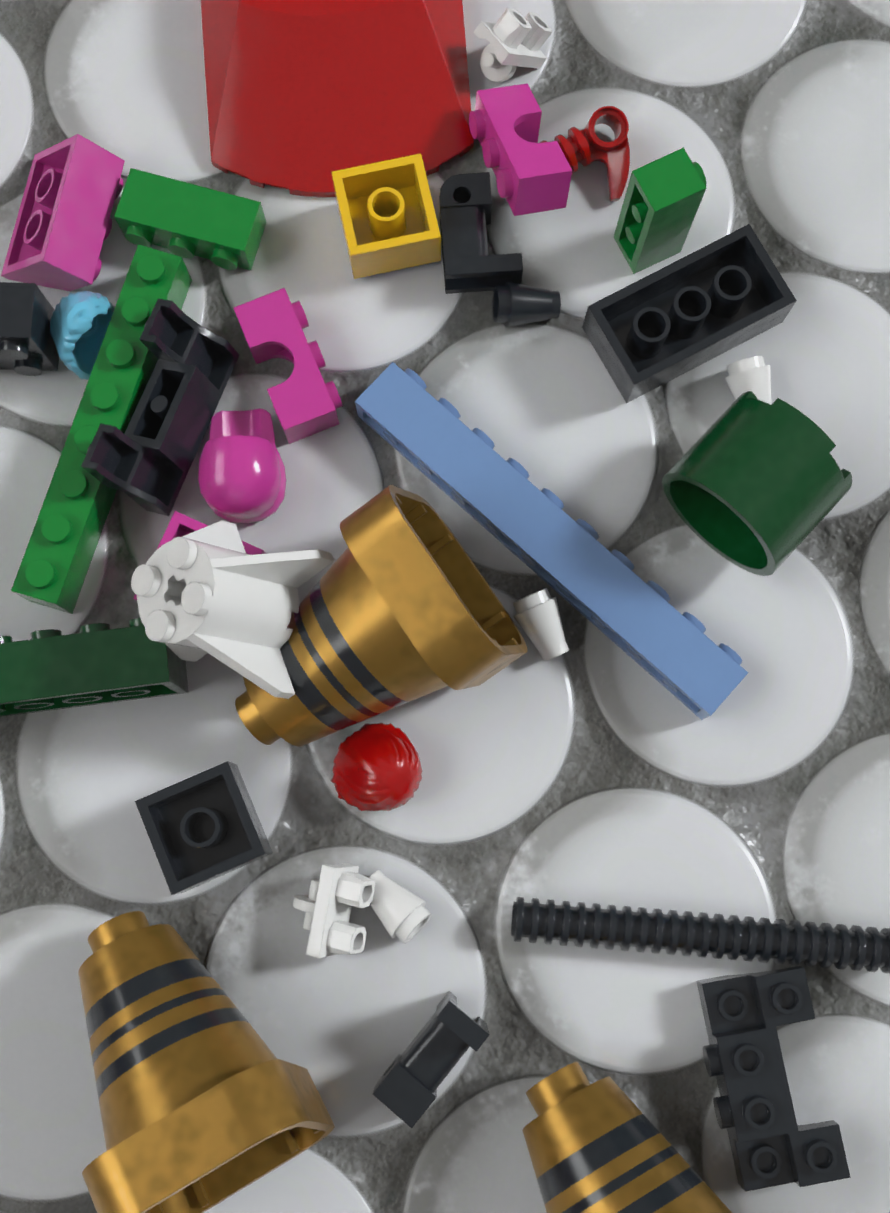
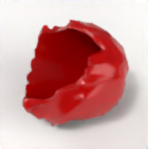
[330,723,422,811]

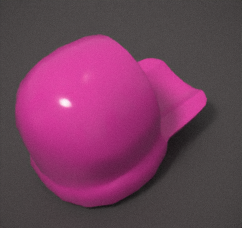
[198,408,286,523]

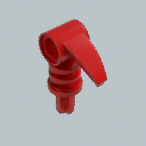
[540,106,630,201]

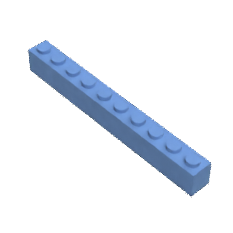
[355,362,748,720]

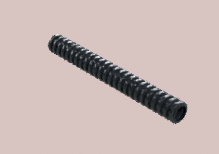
[511,897,890,973]

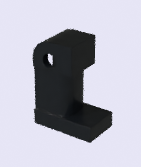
[439,172,523,294]
[372,991,490,1128]

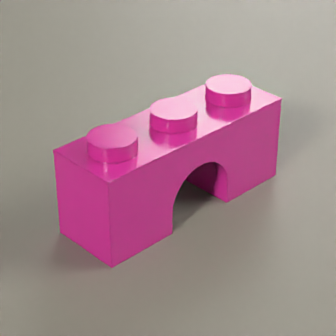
[469,83,572,216]
[233,288,343,444]

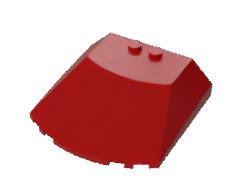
[201,0,474,197]

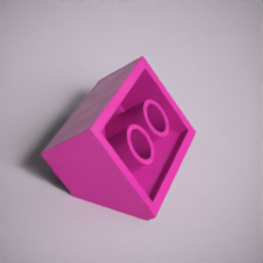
[1,134,125,291]

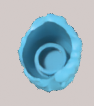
[50,290,115,380]

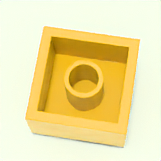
[331,153,441,279]

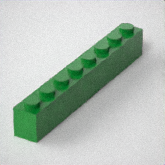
[11,244,192,614]

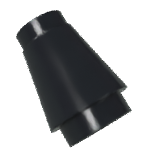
[492,281,561,327]

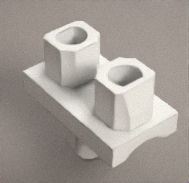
[474,8,552,82]
[293,863,376,958]

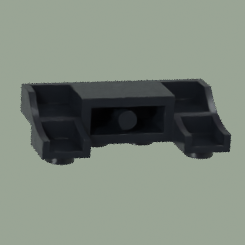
[81,299,239,516]
[696,966,851,1192]

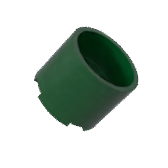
[662,391,852,576]

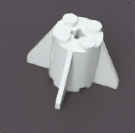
[131,520,334,699]

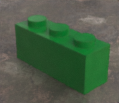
[614,147,706,274]
[114,168,267,270]

